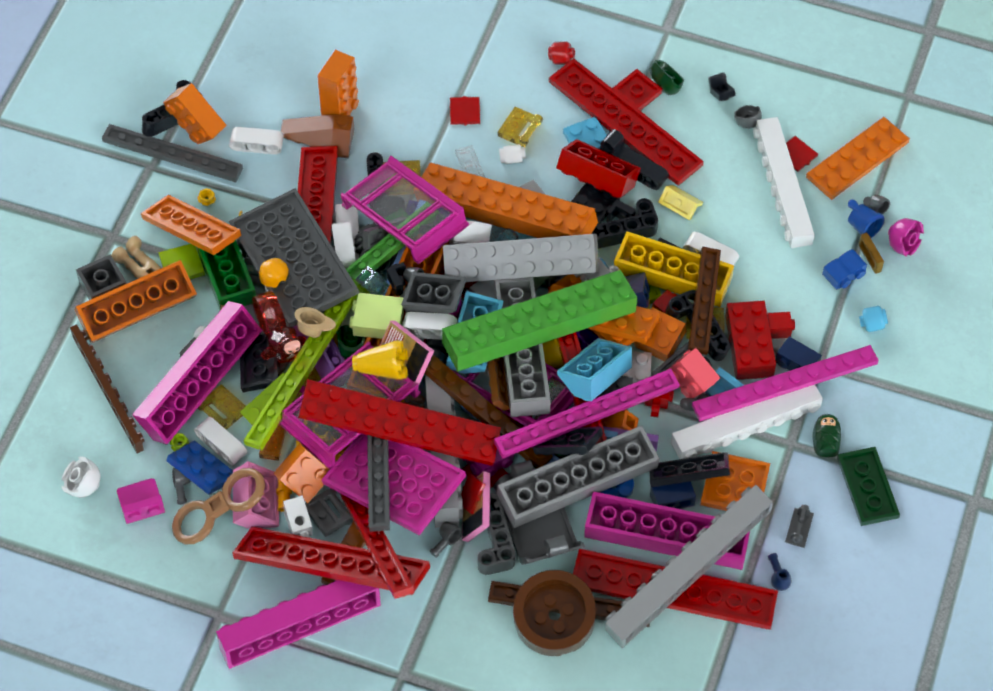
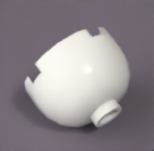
[61,457,100,498]

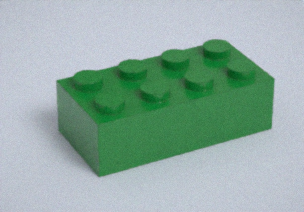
[198,240,257,310]

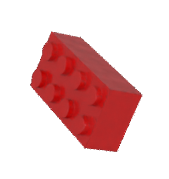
[556,139,641,198]
[725,300,776,380]

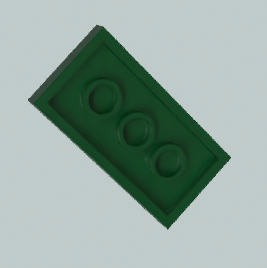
[837,447,900,526]

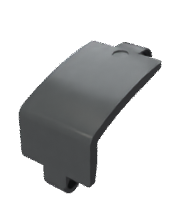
[496,460,585,565]

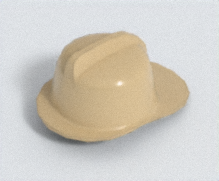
[294,307,336,338]

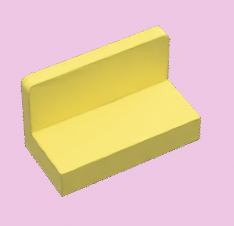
[658,185,704,220]

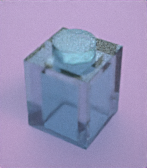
[355,266,390,295]

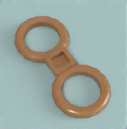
[172,468,265,545]

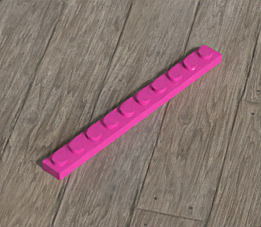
[692,345,879,422]
[494,369,680,459]

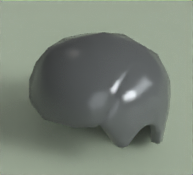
[734,105,762,129]

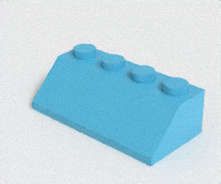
[446,291,504,374]
[557,338,632,401]

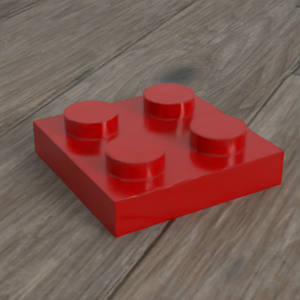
[612,69,663,111]

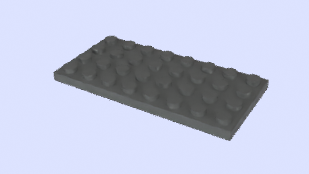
[229,188,359,328]

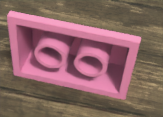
[233,461,279,529]

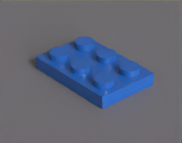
[166,440,233,495]

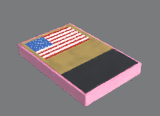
[380,321,434,385]
[462,471,490,542]

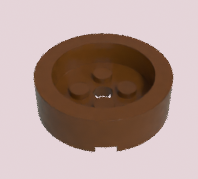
[513,570,596,656]

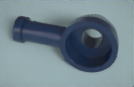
[768,553,792,591]

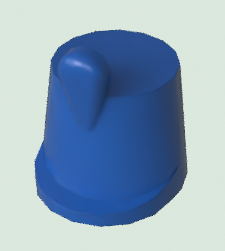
[848,199,885,238]

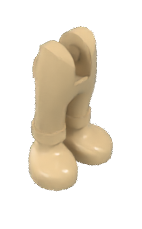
[111,236,161,279]

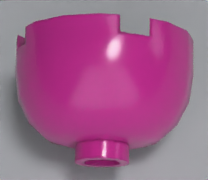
[888,218,924,256]

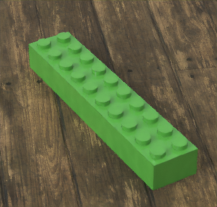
[442,270,637,372]

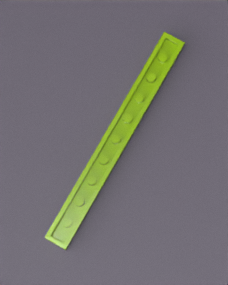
[243,296,355,450]

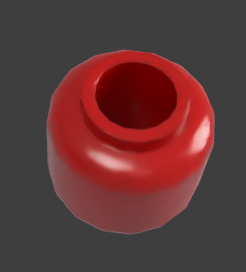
[548,41,575,65]

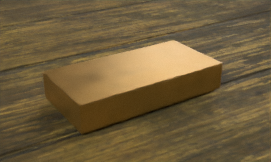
[859,233,884,274]

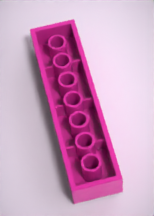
[132,301,262,444]
[584,491,750,570]
[216,580,381,669]

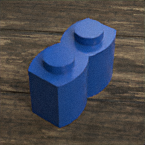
[822,249,867,290]

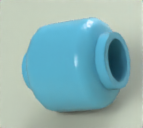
[859,306,888,332]

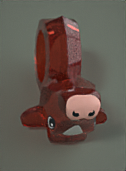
[252,290,306,364]

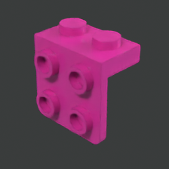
[117,478,165,524]

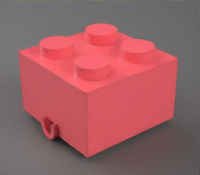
[667,348,720,398]

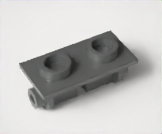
[785,505,814,548]

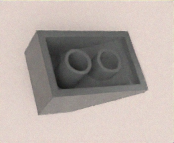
[401,272,466,314]

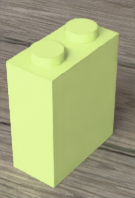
[349,293,404,339]

